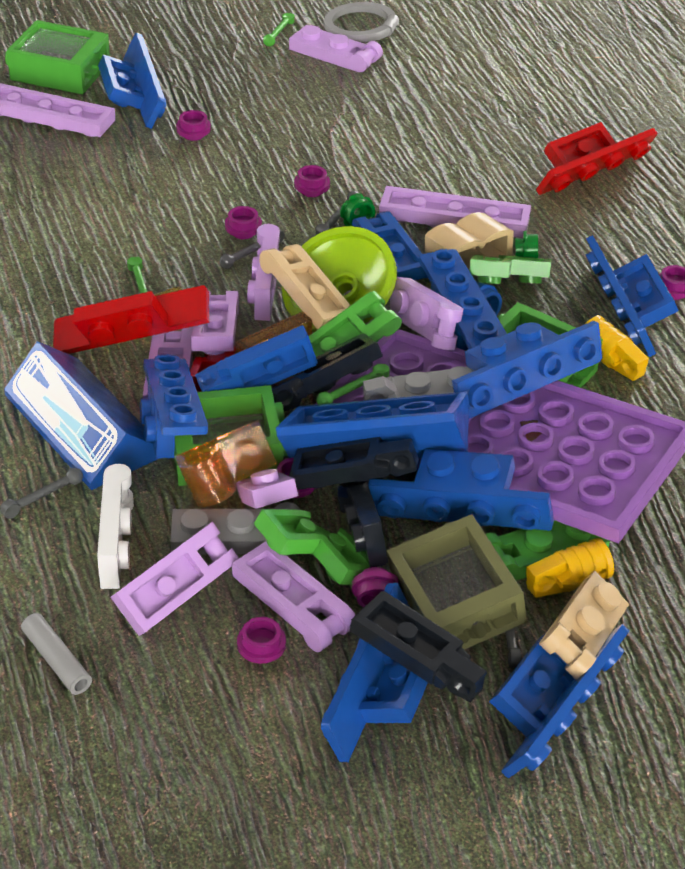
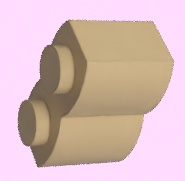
[425,212,514,271]

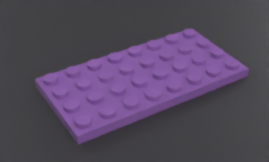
[314,329,685,544]

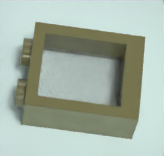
[386,514,527,650]

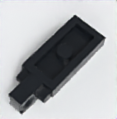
[271,333,383,412]
[289,437,419,490]
[338,482,388,568]
[350,591,487,703]

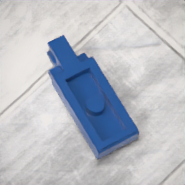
[195,325,318,392]

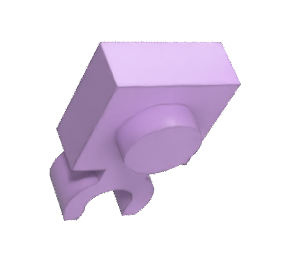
[235,469,299,509]

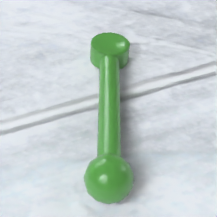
[263,13,295,47]
[127,257,148,293]
[316,364,390,405]

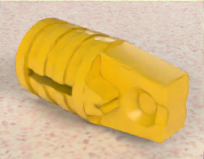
[585,315,649,381]
[526,538,614,598]

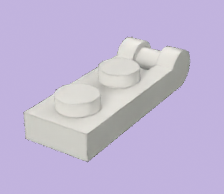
[97,464,134,589]

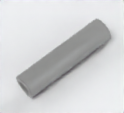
[21,613,92,695]

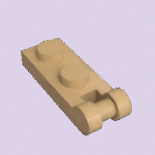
[259,244,351,330]
[539,571,629,680]

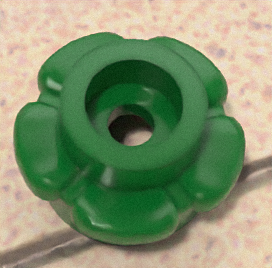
[340,193,376,226]
[515,230,538,258]

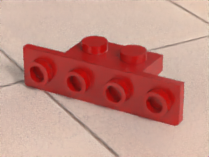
[536,122,658,195]
[53,285,210,354]

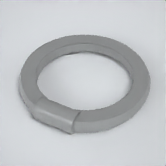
[323,2,399,42]

